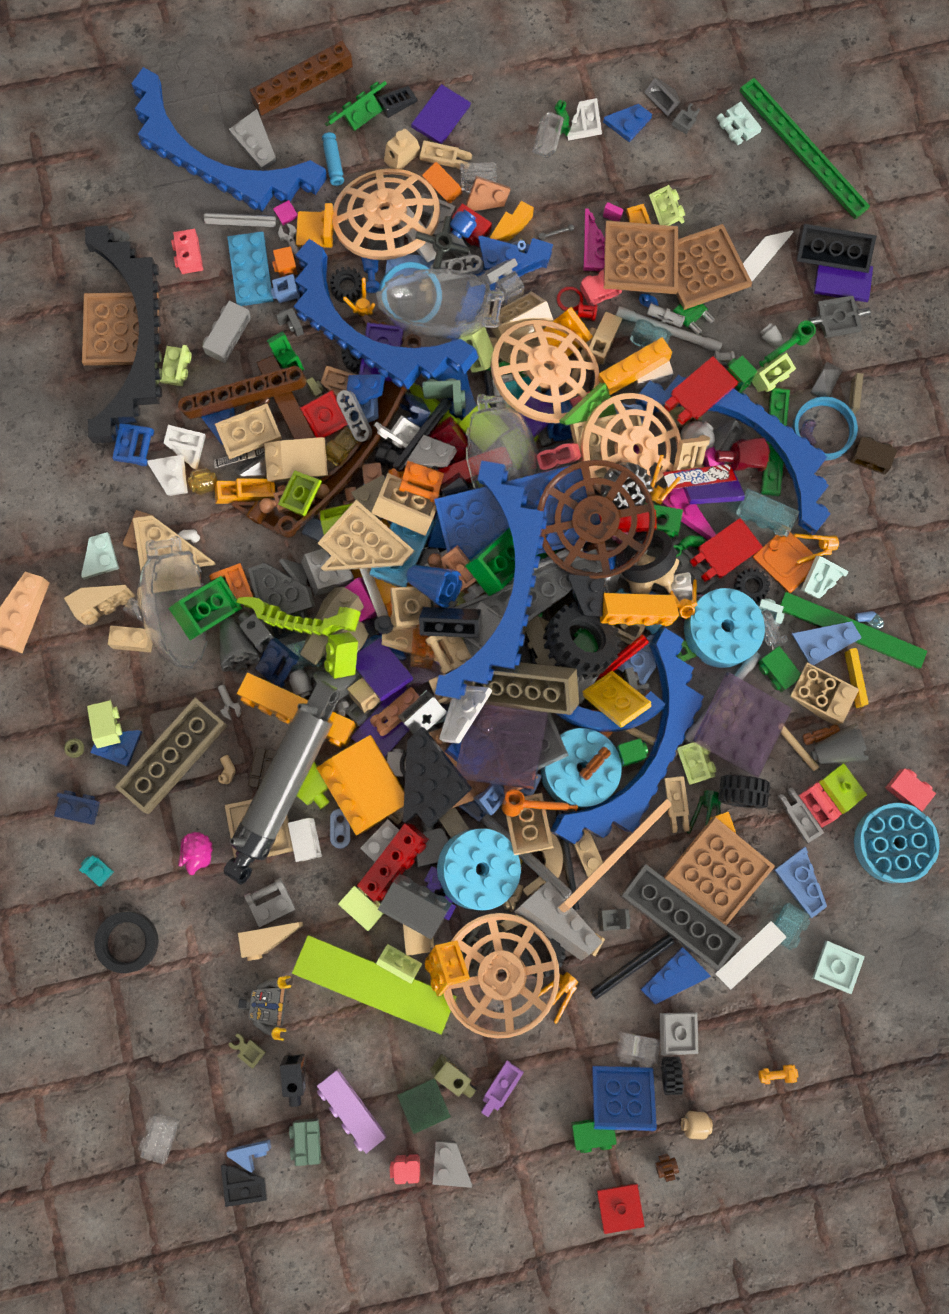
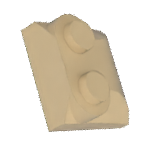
[390,587,431,629]

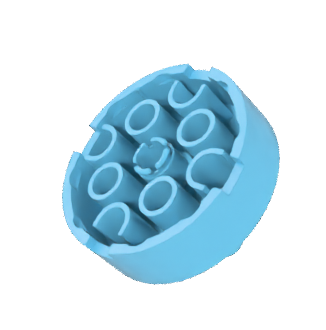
[684,588,765,668]
[540,728,622,809]
[854,803,939,883]
[437,829,521,910]

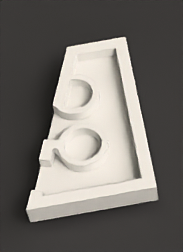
[439,686,492,744]

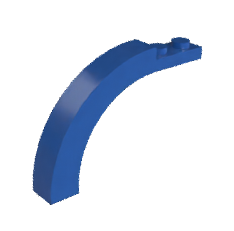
[556,691,665,732]

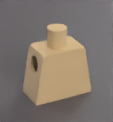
[384,129,421,169]

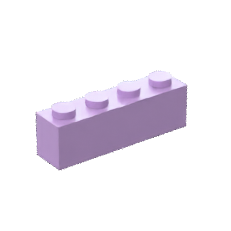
[317,1069,387,1154]

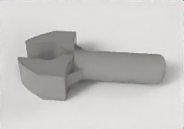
[278,223,299,257]
[218,685,242,720]

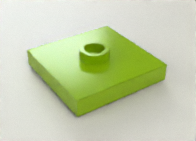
[819,763,867,815]

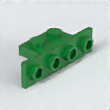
[325,81,387,131]

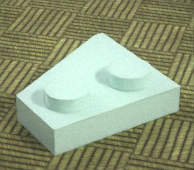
[801,556,849,598]

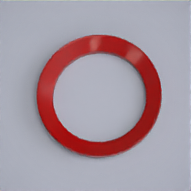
[557,287,583,311]

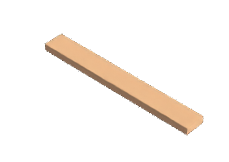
[558,799,672,912]

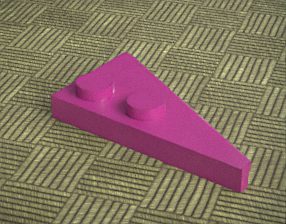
[583,209,605,271]
[660,487,716,540]

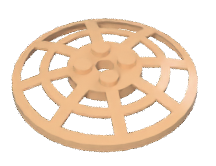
[332,168,440,260]
[491,320,600,423]
[580,393,681,505]
[444,913,560,1038]

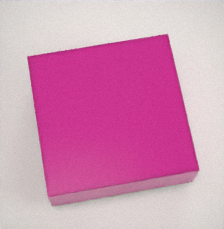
[273,200,298,226]
[603,202,624,222]

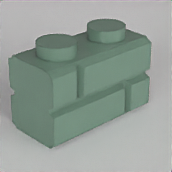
[289,1118,321,1166]

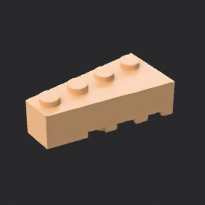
[0,572,49,653]

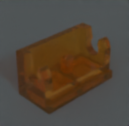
[410,625,434,669]

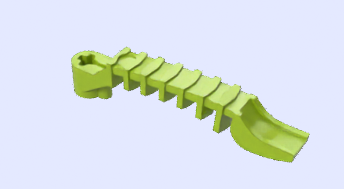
[236,597,361,637]

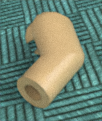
[218,755,236,784]

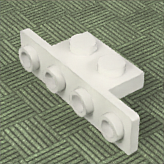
[375,415,420,448]

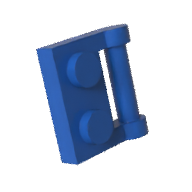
[113,424,154,466]

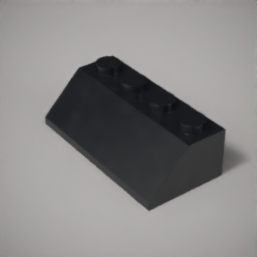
[796,224,877,273]

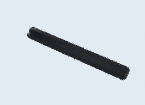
[393,398,452,472]
[590,935,674,999]

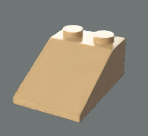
[264,437,328,483]
[506,793,554,856]
[238,922,303,961]

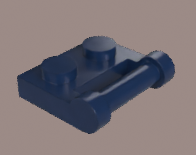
[255,638,299,689]

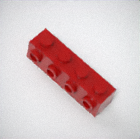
[357,823,429,901]

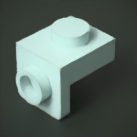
[757,599,784,628]

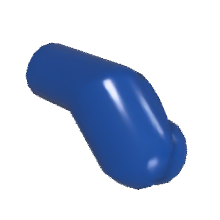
[639,293,659,318]

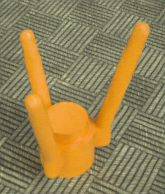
[343,278,375,316]
[650,455,681,505]
[794,533,839,564]
[669,579,697,619]
[538,972,578,1023]

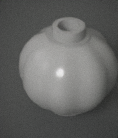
[681,420,715,453]

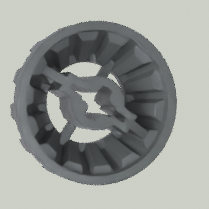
[601,462,653,510]

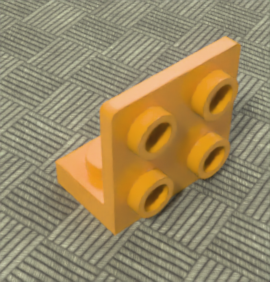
[296,203,334,248]
[543,307,593,357]
[425,940,470,997]

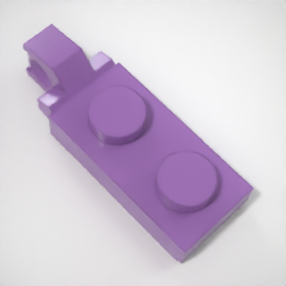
[481,1060,524,1117]

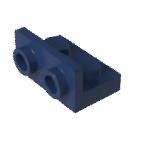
[54,790,100,825]

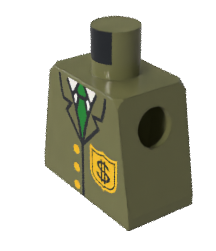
[430,1054,477,1098]

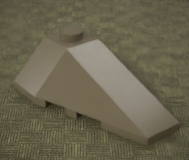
[300,587,364,665]

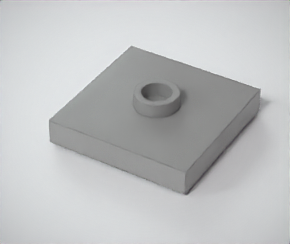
[660,1012,698,1056]

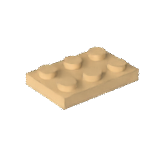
[215,404,282,459]

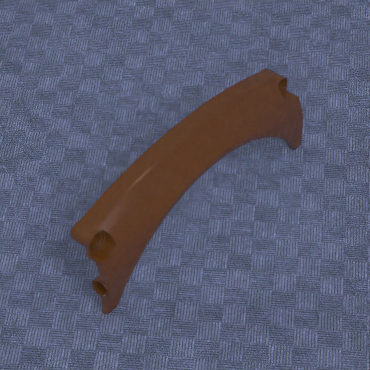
[231,314,422,538]

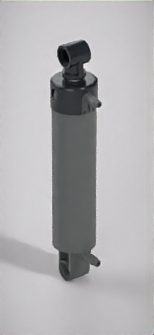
[224,681,341,885]

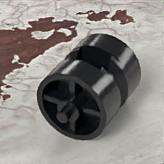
[374,440,405,469]

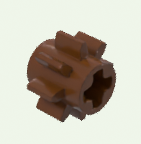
[655,1154,679,1182]

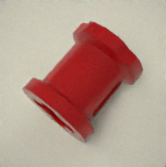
[577,302,598,321]

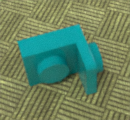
[79,855,114,887]

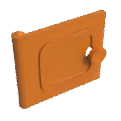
[753,527,815,594]

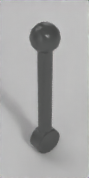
[538,224,574,241]

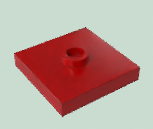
[300,390,348,438]
[597,1183,645,1234]

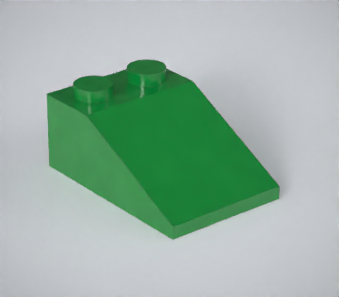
[465,527,515,596]
[168,576,242,641]

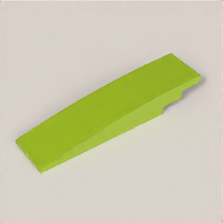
[292,935,457,1035]

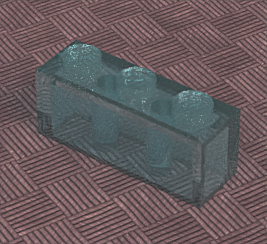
[736,488,800,537]

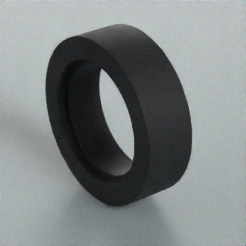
[616,530,676,583]
[94,912,159,973]

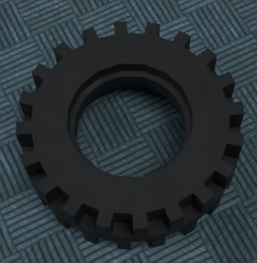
[543,602,621,680]

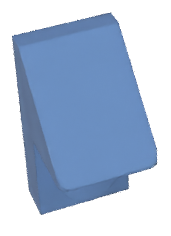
[473,779,505,815]
[227,1139,271,1172]

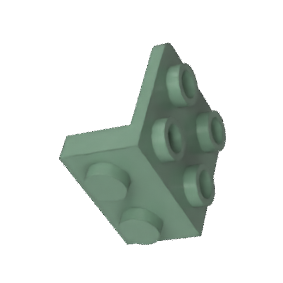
[422,378,466,416]

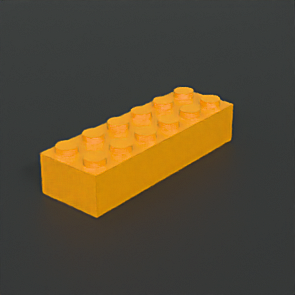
[237,672,357,748]

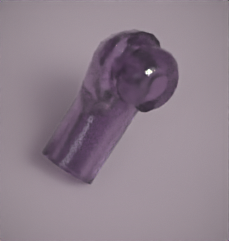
[801,419,817,446]

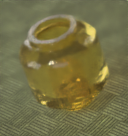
[188,468,217,495]

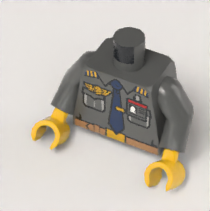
[238,976,291,1041]

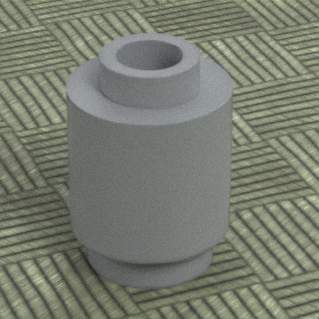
[289,670,314,699]

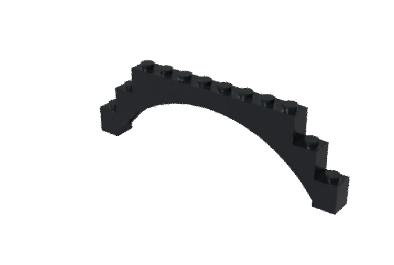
[85,225,162,443]

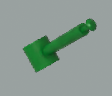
[759,320,816,367]

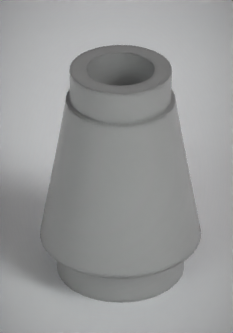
[760,323,785,349]

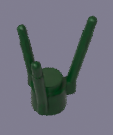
[687,790,721,834]

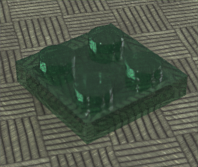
[397,1078,451,1134]

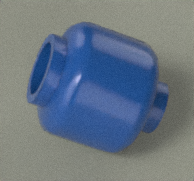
[450,209,477,239]

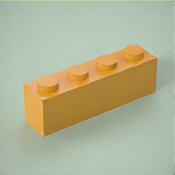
[598,337,672,395]
[600,593,679,626]

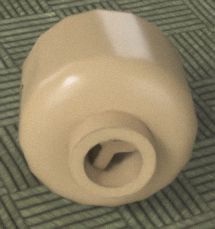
[681,1111,713,1140]

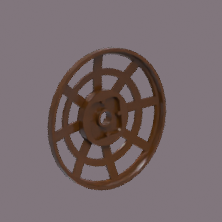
[537,460,655,579]

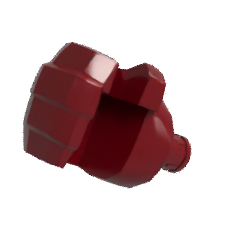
[715,438,770,472]

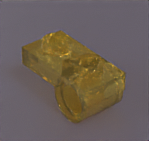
[325,426,358,467]

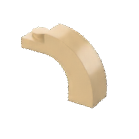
[522,832,563,896]

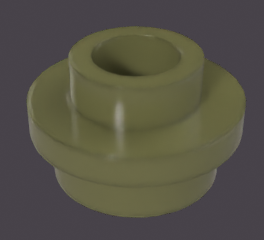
[64,738,84,758]

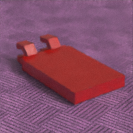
[664,356,739,426]
[689,518,763,582]

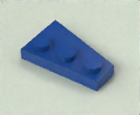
[640,947,711,1004]

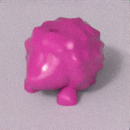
[178,832,213,875]

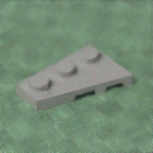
[229,109,276,171]

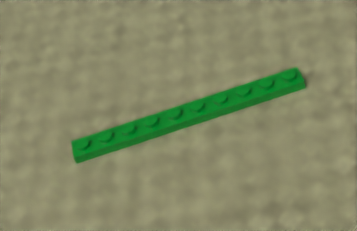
[739,78,870,220]

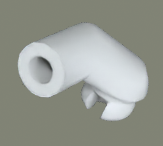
[178,529,200,543]

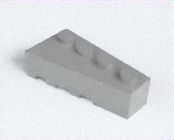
[514,881,603,961]

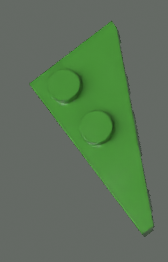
[559,383,617,425]

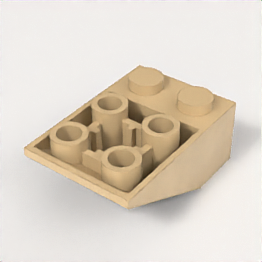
[64,585,135,625]
[790,662,859,725]

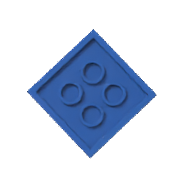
[592,1066,657,1131]

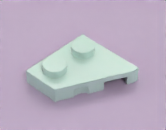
[81,532,119,580]

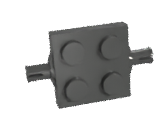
[808,296,871,338]

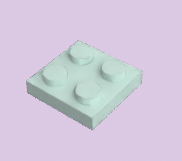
[812,941,865,994]

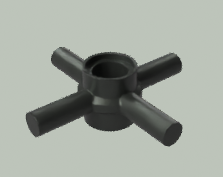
[415,216,470,270]

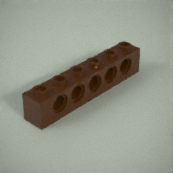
[249,41,353,116]

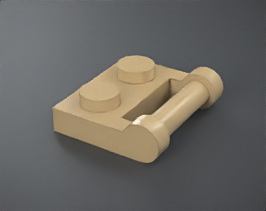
[673,435,710,471]
[425,636,472,675]

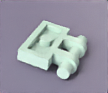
[717,102,762,145]

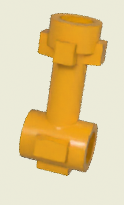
[758,1064,798,1085]

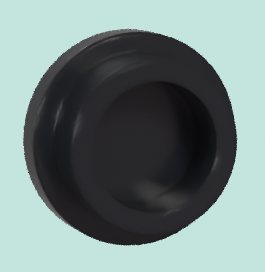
[374,616,394,635]

